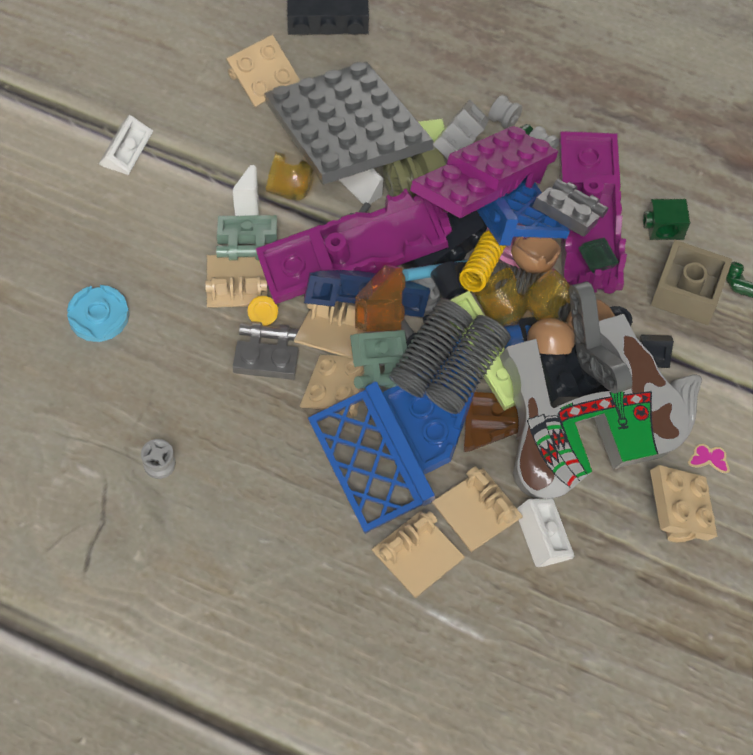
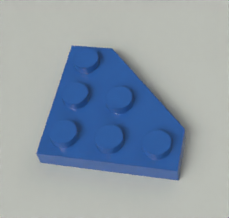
[382,354,478,475]

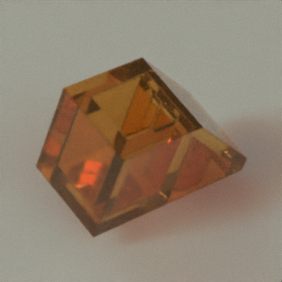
[355,265,405,332]

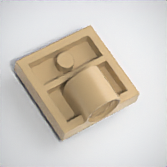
[650,465,717,543]

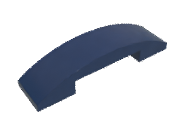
[304,270,430,317]

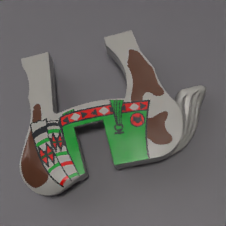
[500,314,702,499]

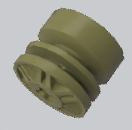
[383,141,446,197]

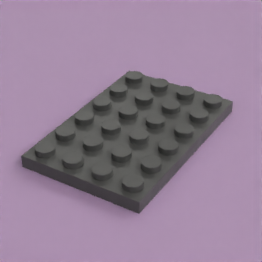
[264,61,434,185]

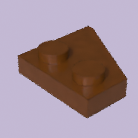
[464,392,519,452]

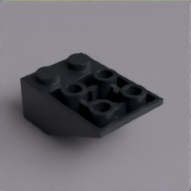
[540,344,609,408]

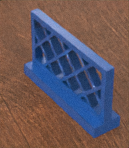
[477,175,570,246]
[308,381,435,534]

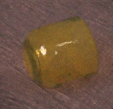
[266,151,314,201]
[474,268,528,326]
[524,268,571,321]

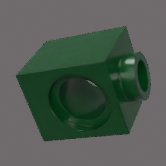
[643,199,690,240]

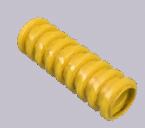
[459,230,506,292]

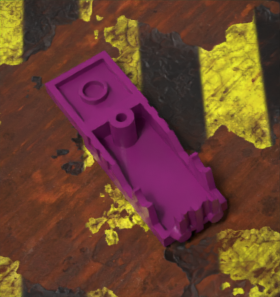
[410,126,559,218]
[559,131,627,294]
[256,189,452,304]

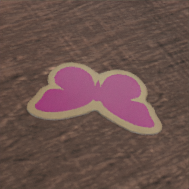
[688,444,730,473]

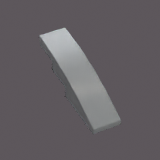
[433,99,489,159]

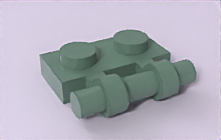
[216,215,277,260]
[350,330,408,389]

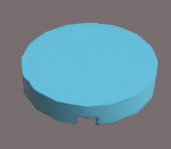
[67,285,129,342]

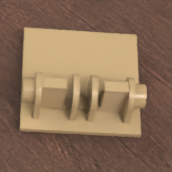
[226,34,300,107]
[205,255,267,308]
[294,301,371,358]
[300,355,365,418]
[432,466,523,552]
[371,511,465,598]

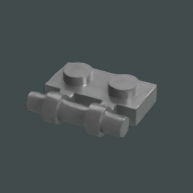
[533,179,608,237]
[233,321,299,380]

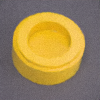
[248,296,278,326]

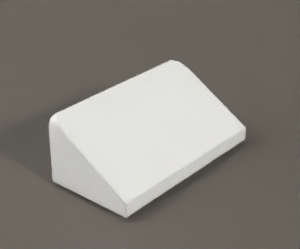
[99,115,153,175]
[233,165,259,216]
[339,169,383,204]
[517,499,575,567]

